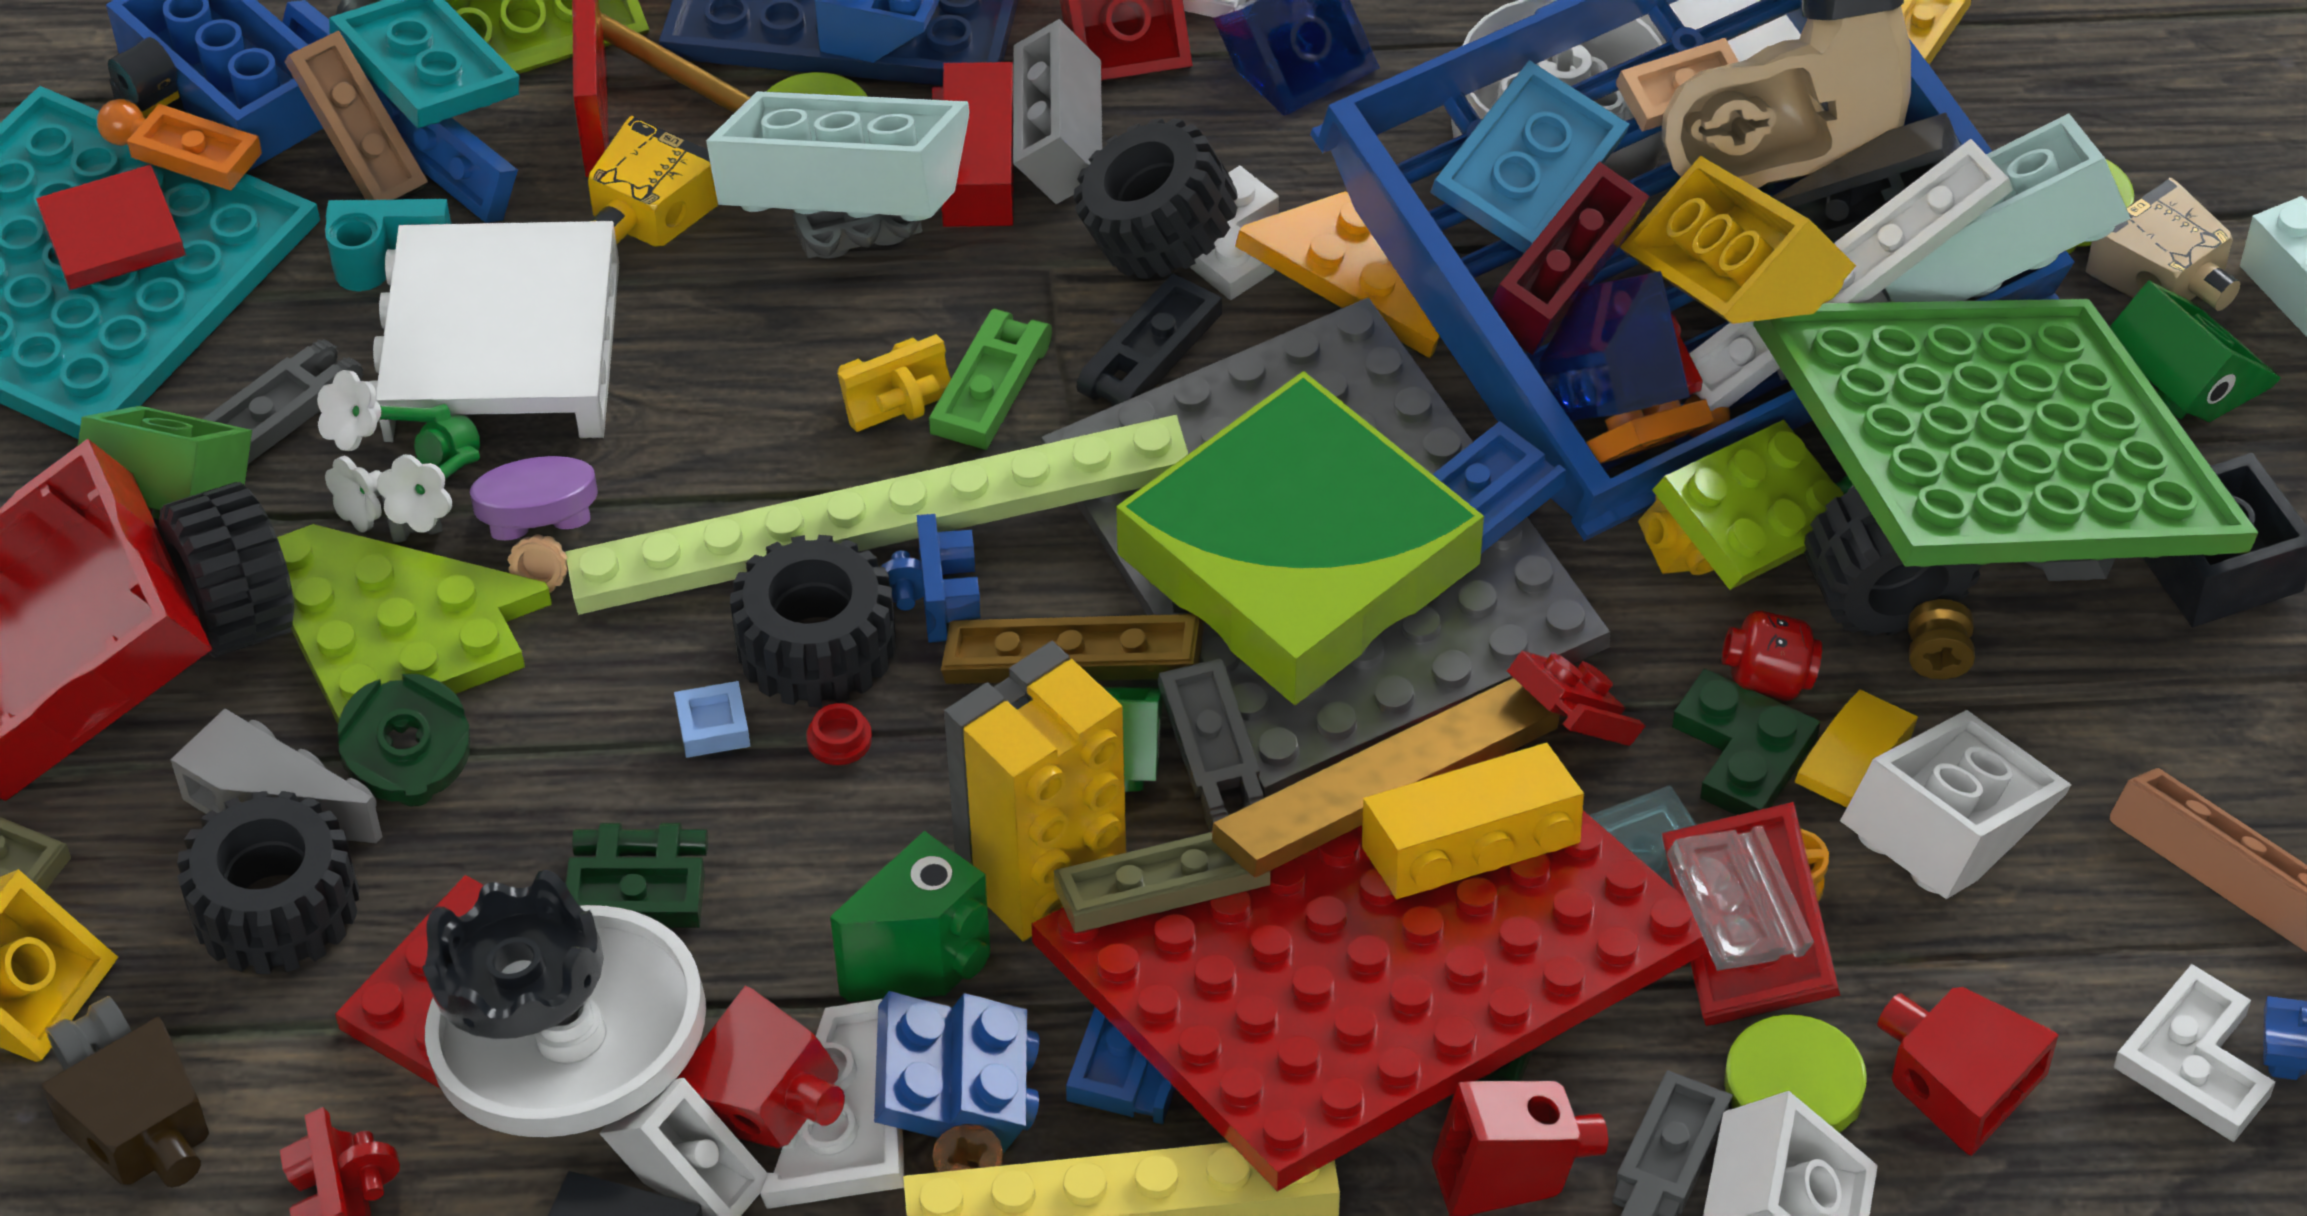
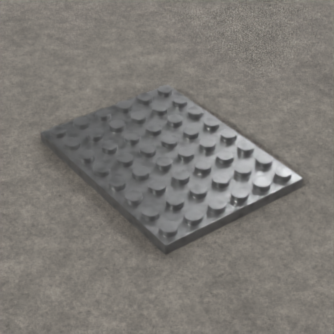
[1042,297,1610,798]

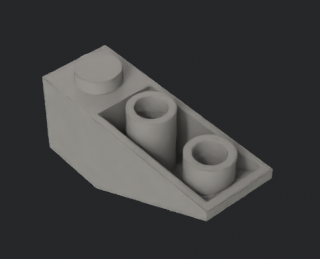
[170,709,383,843]

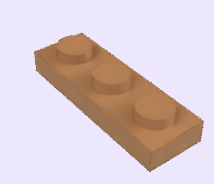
[284,30,428,200]

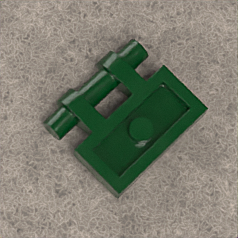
[566,823,708,928]

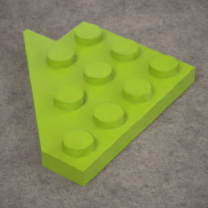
[277,524,552,723]

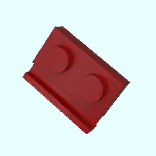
[1507,651,1645,746]

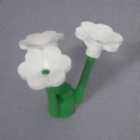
[317,370,480,533]

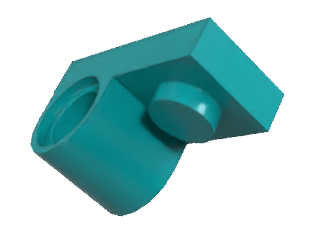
[325,199,451,291]

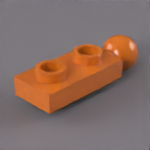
[97,99,262,191]
[1586,394,1731,464]

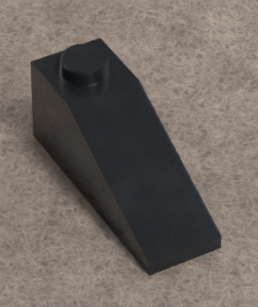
[1772,112,1961,240]

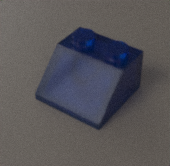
[1213,0,1380,116]

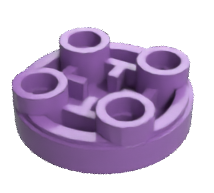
[470,456,598,541]

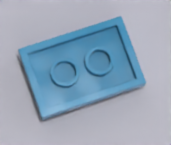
[1430,60,1630,253]

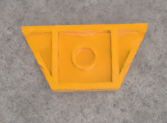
[1235,191,1439,358]

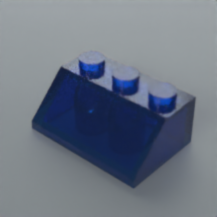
[1539,271,1690,420]

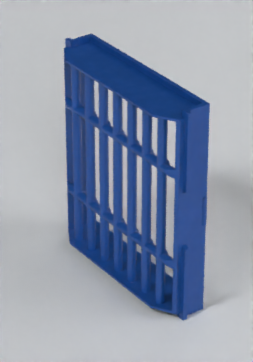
[1310,0,2074,541]

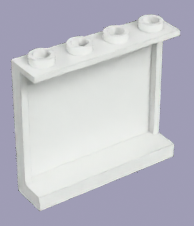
[369,221,619,442]

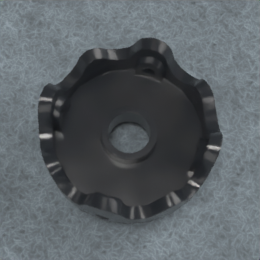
[423,870,604,1039]

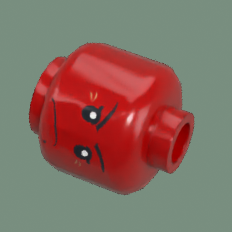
[1721,611,1822,701]

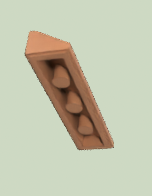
[2110,768,2307,952]

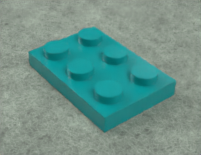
[329,0,520,128]

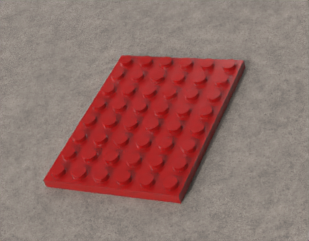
[1031,750,1719,1192]

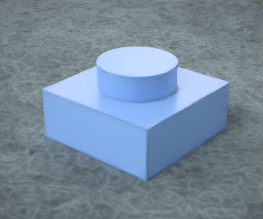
[674,681,750,758]

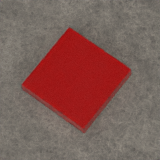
[36,164,186,290]

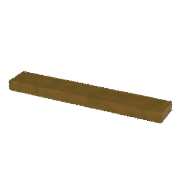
[1212,678,1560,878]

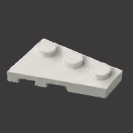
[760,999,904,1209]

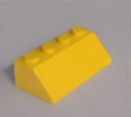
[1619,155,1856,324]

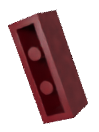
[1491,161,1649,355]

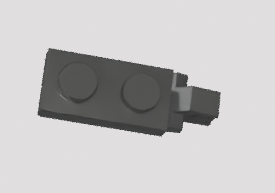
[1612,1070,1733,1216]

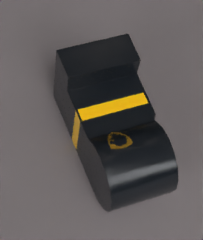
[108,37,190,118]

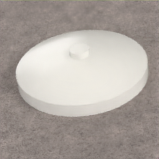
[425,905,706,1137]

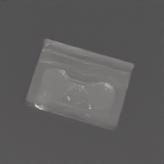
[1667,826,1814,971]

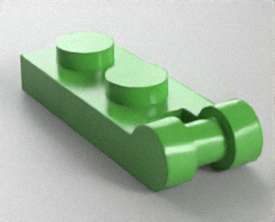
[929,308,1052,450]

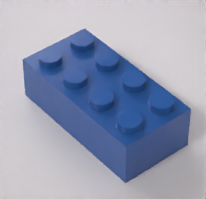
[106,0,323,171]

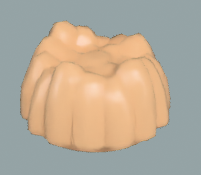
[508,534,568,593]

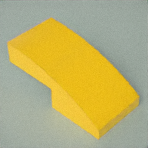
[1795,689,1918,808]

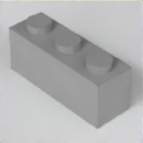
[1013,19,1102,204]

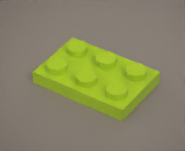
[1652,420,1844,590]

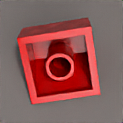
[1060,0,1193,81]

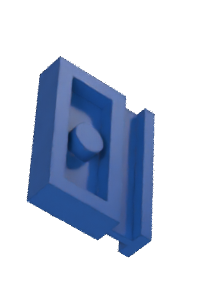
[1433,421,1566,554]
[1066,1007,1176,1125]

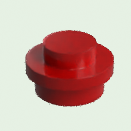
[806,703,872,765]

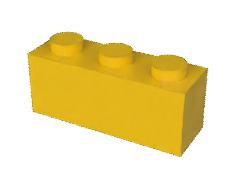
[1362,743,1584,900]

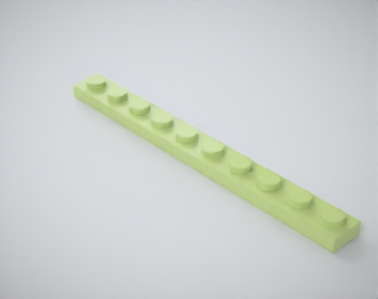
[565,415,1188,615]

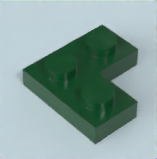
[1672,668,1821,815]

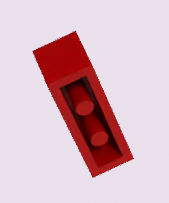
[932,62,1014,227]

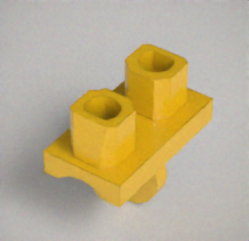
[837,334,951,432]

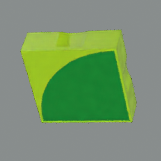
[1116,371,1484,706]

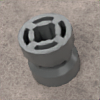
[45,996,132,1071]

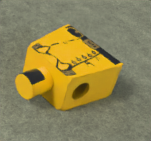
[588,116,718,247]

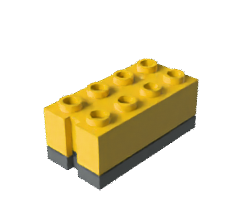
[944,641,1126,942]

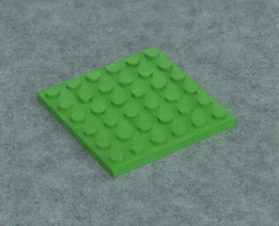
[1753,299,2258,567]

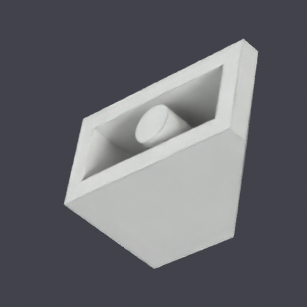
[599,1078,767,1216]

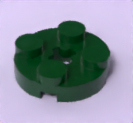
[338,674,470,807]

